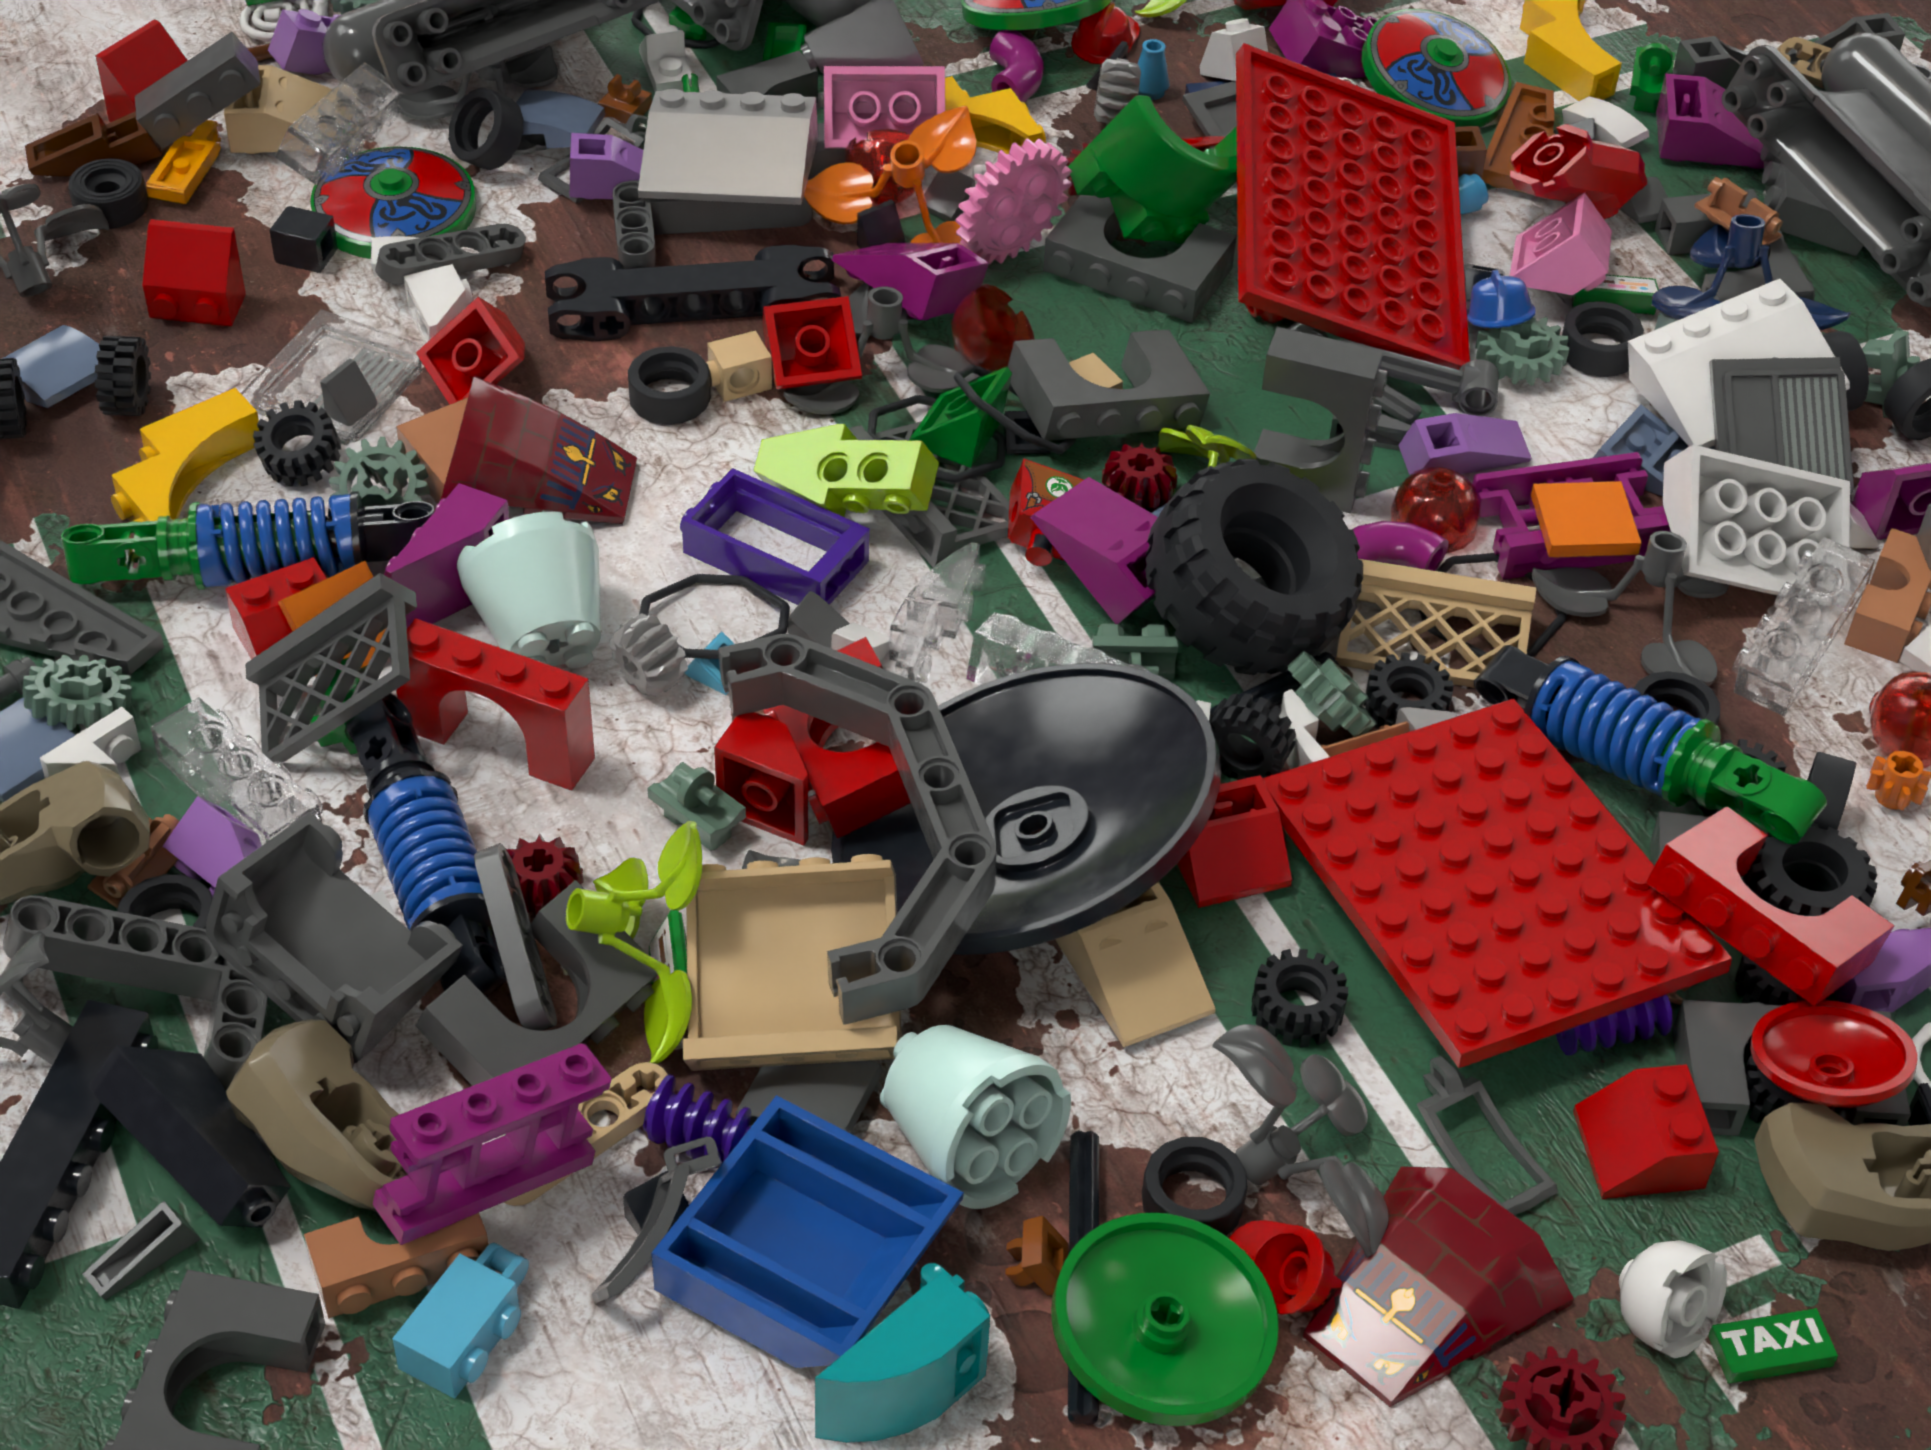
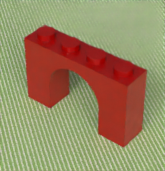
[396,618,595,791]
[763,637,911,838]
[1646,807,1895,1006]

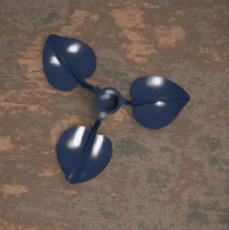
[1651,214,1851,330]

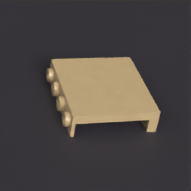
[683,854,902,1071]

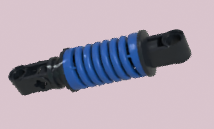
[346,693,507,998]

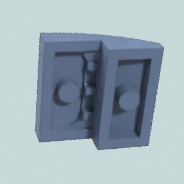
[516,90,605,149]
[2,325,100,408]
[1593,404,1716,496]
[0,698,75,802]

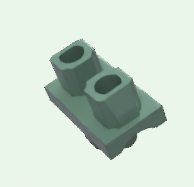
[1862,330,1921,418]
[1090,624,1178,679]
[647,762,746,851]

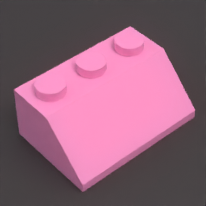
[823,66,945,149]
[1509,192,1612,295]

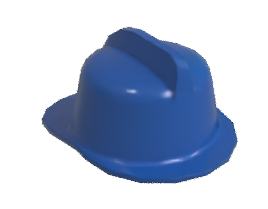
[1467,270,1536,328]

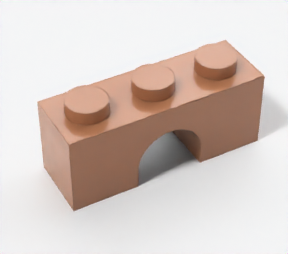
[1844,528,1931,663]
[304,1213,489,1319]

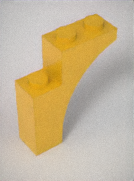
[1519,0,1622,101]
[879,76,1046,155]
[111,387,259,522]

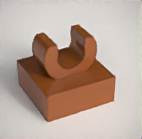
[598,74,652,124]
[1005,1215,1069,1296]

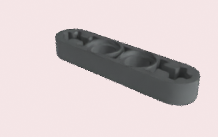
[375,224,526,285]
[474,843,557,1031]

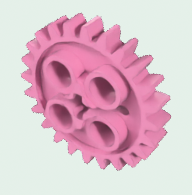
[956,139,1072,264]

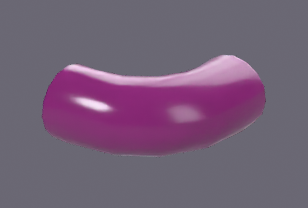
[989,30,1045,103]
[1353,521,1449,571]

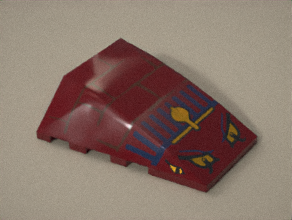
[440,377,637,524]
[1303,1166,1574,1407]

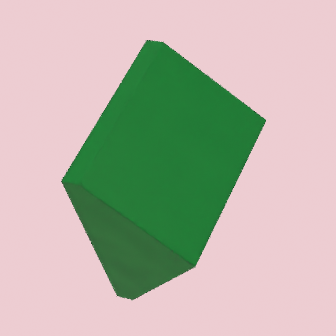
[909,366,1012,468]

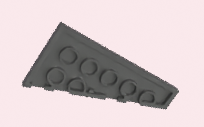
[0,540,164,675]

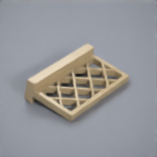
[1335,559,1536,688]

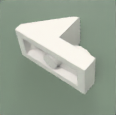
[639,30,692,92]
[40,707,141,778]

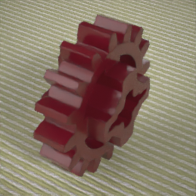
[1498,1346,1627,1450]

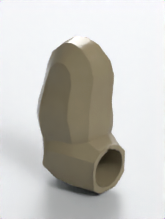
[0,761,150,905]
[226,1019,409,1212]
[1754,1103,1931,1251]

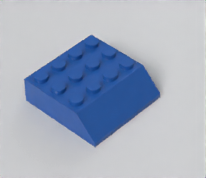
[651,1095,964,1368]

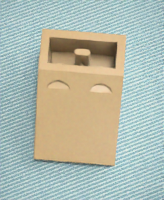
[224,65,357,154]
[1055,882,1216,1048]

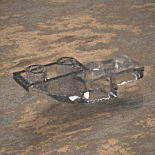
[889,542,986,683]

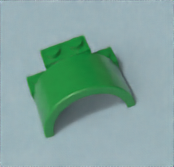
[1068,95,1237,244]

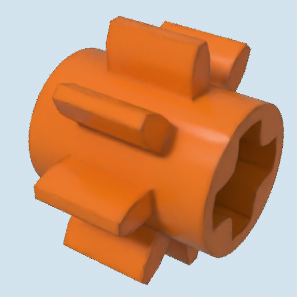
[1866,751,1931,811]

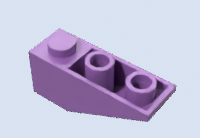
[268,9,341,75]
[569,133,643,200]
[1398,413,1532,483]
[163,796,262,897]
[1834,928,1931,1012]

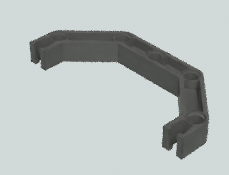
[718,634,996,1025]

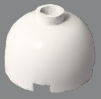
[1619,1240,1727,1358]

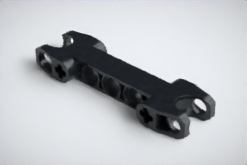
[544,245,841,342]

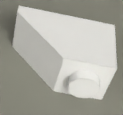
[1199,19,1268,81]
[404,264,473,344]

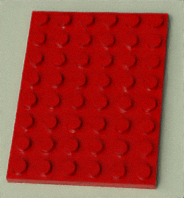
[1236,43,1470,370]
[1262,699,1732,1068]

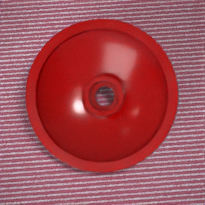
[1751,1000,1918,1107]

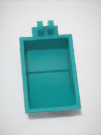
[815,1263,991,1443]

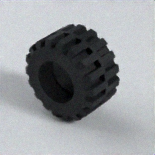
[1742,823,1878,916]

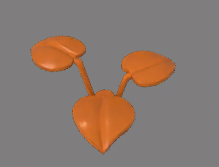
[804,106,976,244]

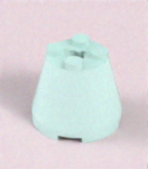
[457,512,601,669]
[880,1025,1071,1209]

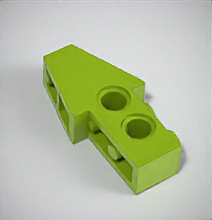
[753,424,939,517]

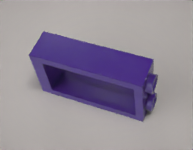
[680,468,870,605]

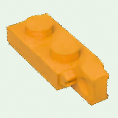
[146,120,221,204]

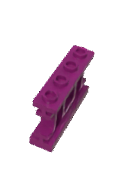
[1468,452,1671,580]
[373,1043,612,1245]

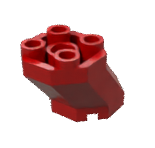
[1510,124,1648,219]

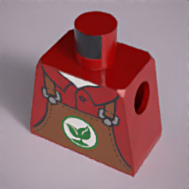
[1008,459,1084,566]

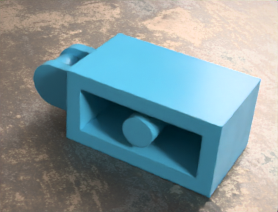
[392,1242,529,1399]

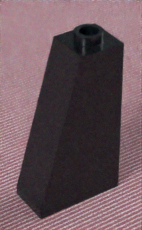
[88,1045,291,1228]

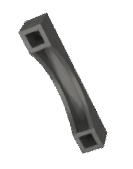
[1672,13,1905,89]

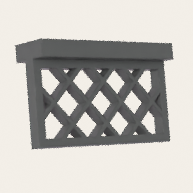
[849,422,1009,569]
[245,573,417,769]

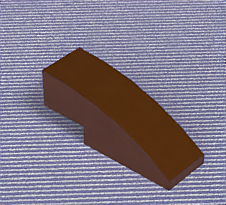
[25,111,162,177]

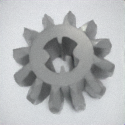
[1094,58,1141,125]
[609,613,688,697]

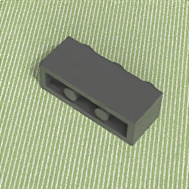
[135,32,261,149]

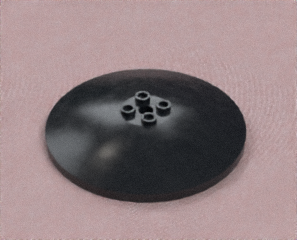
[831,663,1221,955]

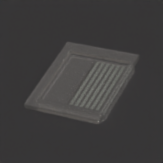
[241,309,423,446]

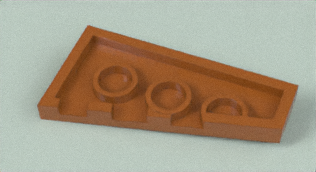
[1481,82,1555,200]

